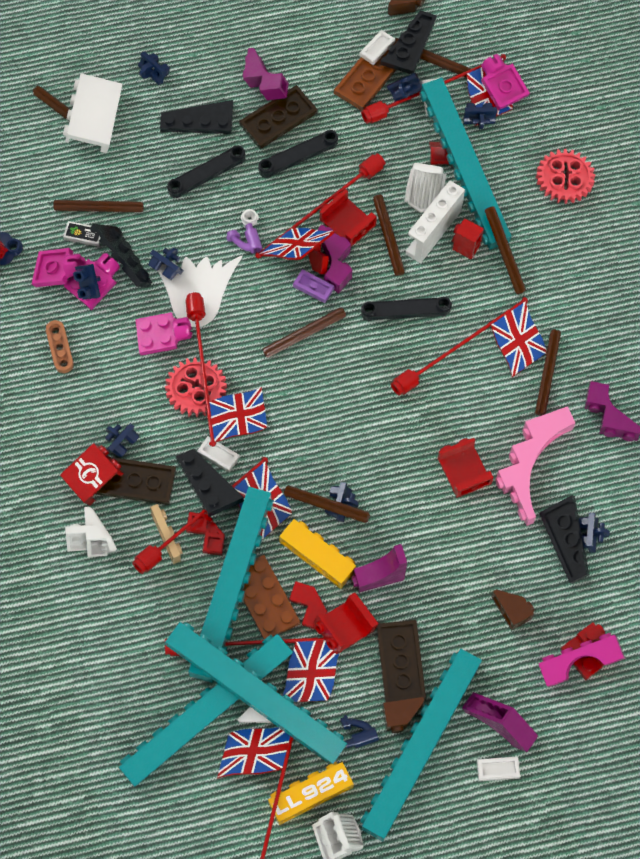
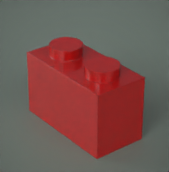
[452,218,484,260]

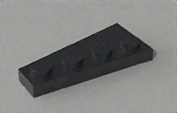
[380,10,437,74]
[160,100,233,134]
[89,224,152,287]
[176,449,244,517]
[539,495,589,584]

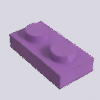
[293,269,334,303]

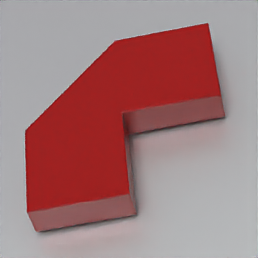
[308,244,329,274]
[186,512,225,556]
[289,581,327,630]

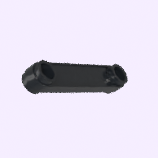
[258,130,338,178]
[167,145,246,198]
[361,296,452,321]

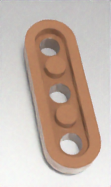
[46,320,74,373]

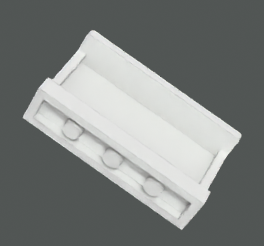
[63,73,122,153]
[406,181,465,264]

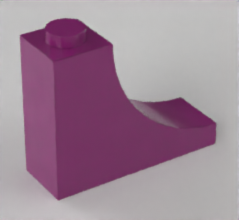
[351,544,407,593]
[462,692,538,752]

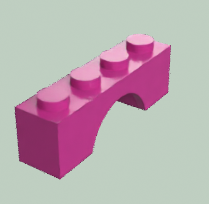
[538,633,626,687]

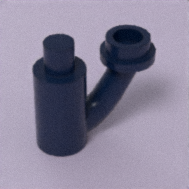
[340,715,379,749]

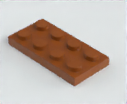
[334,50,396,111]
[243,555,300,640]

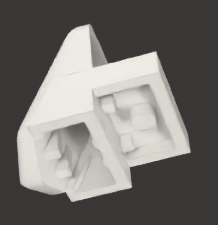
[404,163,447,213]
[65,507,117,557]
[312,812,364,859]

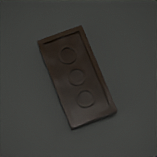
[239,85,318,149]
[96,457,176,505]
[377,620,426,702]

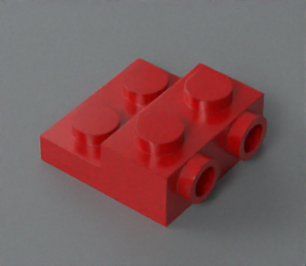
[560,622,606,680]

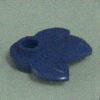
[0,232,23,265]

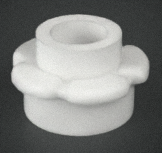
[241,209,259,226]

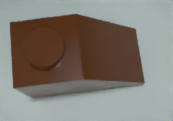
[388,0,425,16]
[491,589,535,631]
[383,697,424,733]

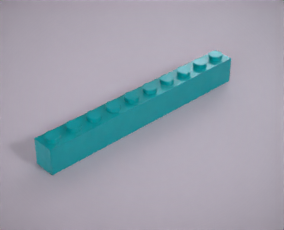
[420,77,512,250]
[188,486,274,683]
[164,622,347,764]
[119,634,293,787]
[360,648,482,842]

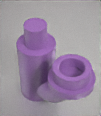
[226,223,263,254]

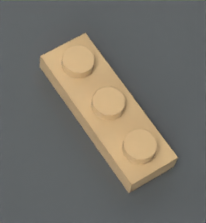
[150,504,183,564]

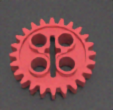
[536,149,595,204]
[165,357,227,417]

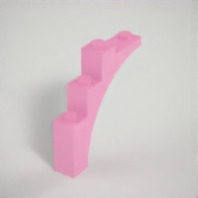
[495,406,575,526]

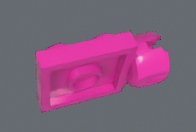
[481,54,530,110]
[31,248,86,287]
[64,253,120,310]
[136,312,192,356]

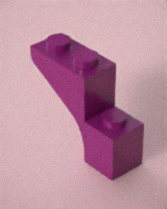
[243,48,289,100]
[318,224,353,294]
[584,381,640,441]

